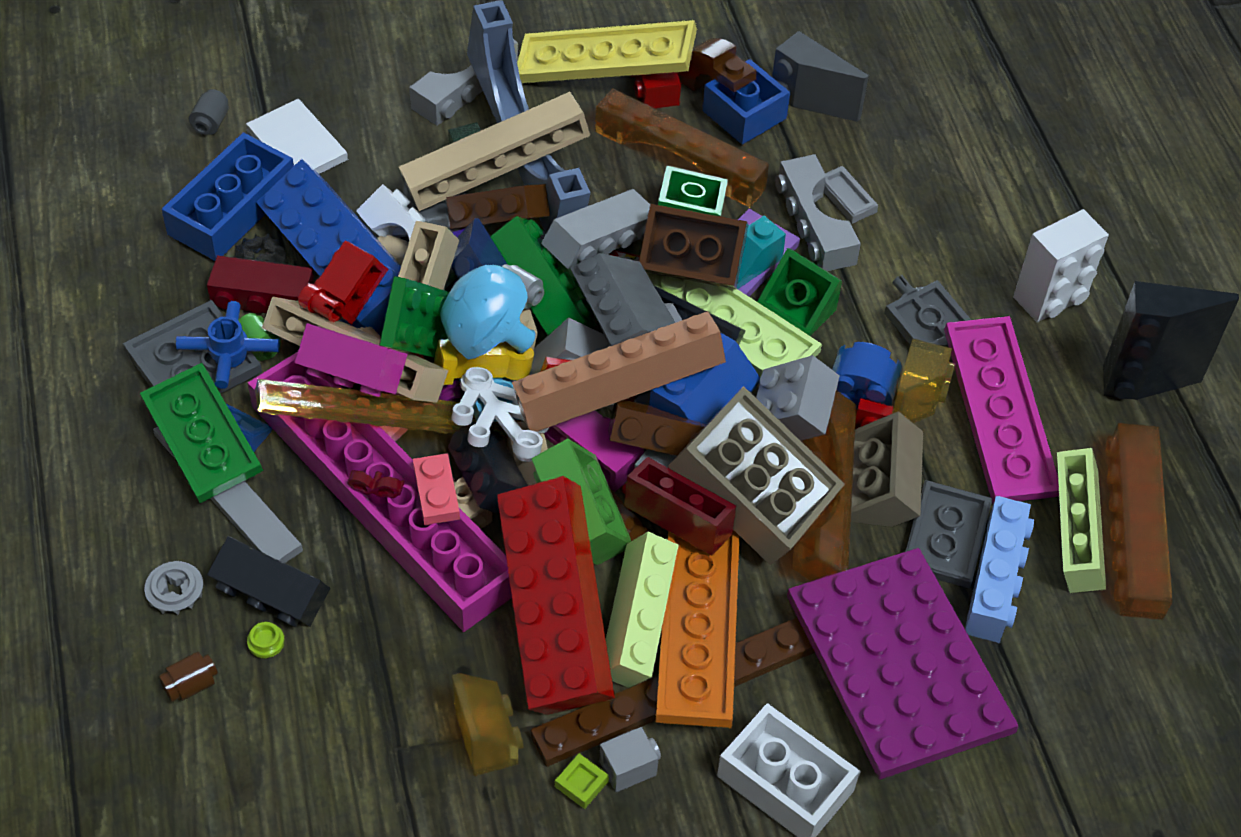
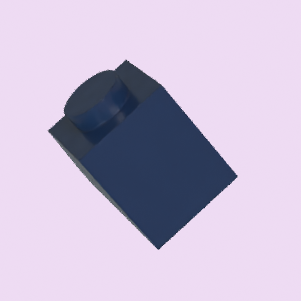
[451,218,507,279]

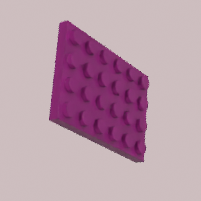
[787,548,1019,780]

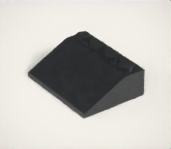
[1103,281,1239,400]

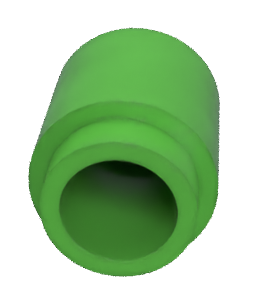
[238,313,281,361]

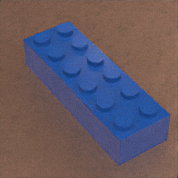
[256,159,401,335]

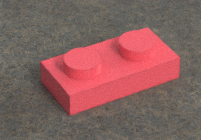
[413,453,460,525]

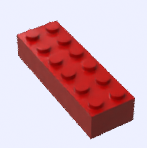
[497,476,615,715]

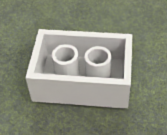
[1013,209,1109,323]
[717,703,860,837]

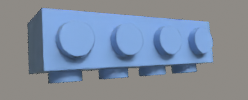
[965,496,1034,643]

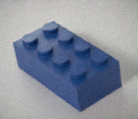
[161,132,294,261]

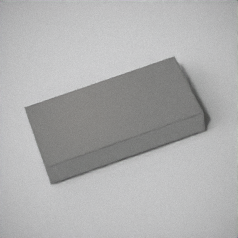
[824,166,878,224]

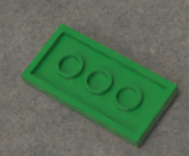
[380,276,449,358]
[140,363,263,503]

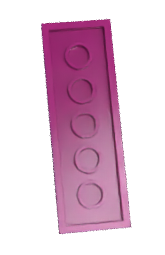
[944,316,1059,504]

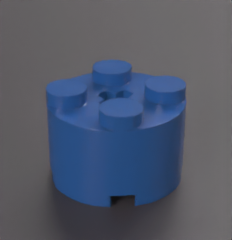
[832,342,902,410]

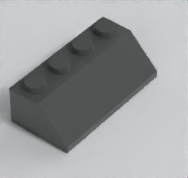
[570,253,675,346]

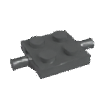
[884,275,971,360]

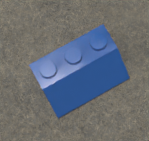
[649,333,760,424]

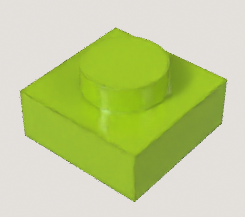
[555,753,609,809]

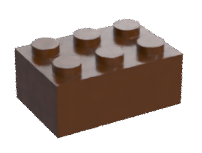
[639,204,749,289]

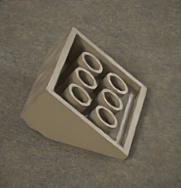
[668,386,845,565]

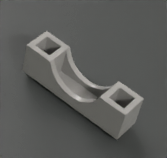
[409,39,518,126]
[775,154,861,271]

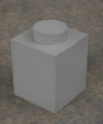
[599,727,661,793]

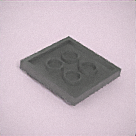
[123,300,262,394]

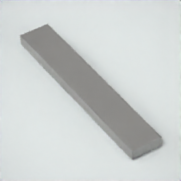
[153,427,303,563]

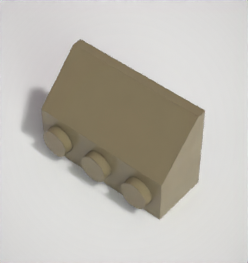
[839,411,923,527]

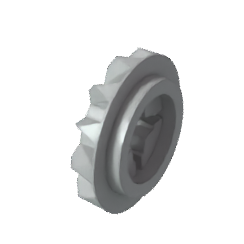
[144,561,204,615]

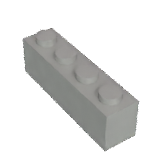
[541,189,650,269]

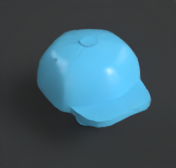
[440,265,536,360]

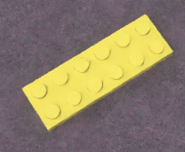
[517,20,697,83]

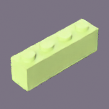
[1057,448,1106,593]
[606,532,679,688]

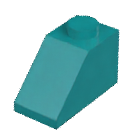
[737,216,786,289]

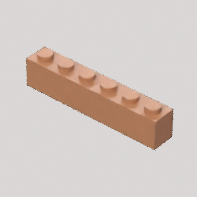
[512,311,726,432]

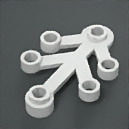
[451,367,549,462]

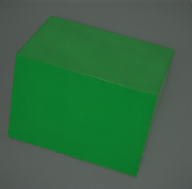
[757,248,842,336]

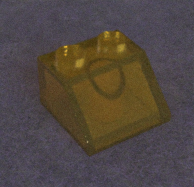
[892,338,955,423]
[452,673,523,776]

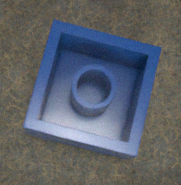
[703,59,790,144]

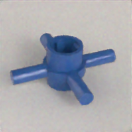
[176,301,280,389]

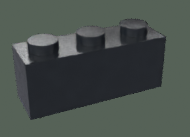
[448,422,528,515]
[207,536,331,627]

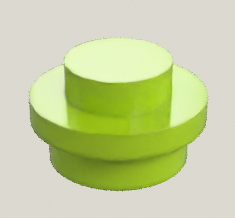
[247,622,285,658]

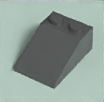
[772,31,869,122]

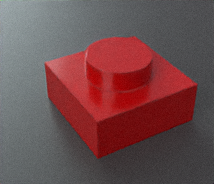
[853,398,893,429]

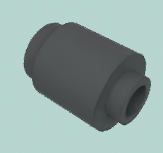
[189,89,228,135]

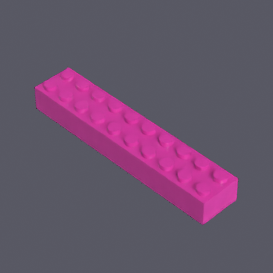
[248,352,512,632]

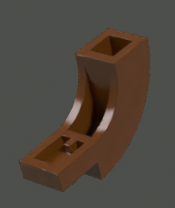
[677,38,756,92]

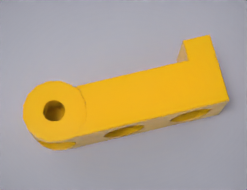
[434,340,534,385]

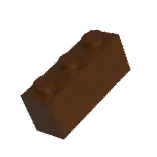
[446,184,550,229]

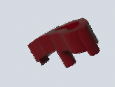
[347,470,405,498]

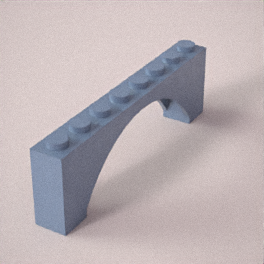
[467,0,591,232]

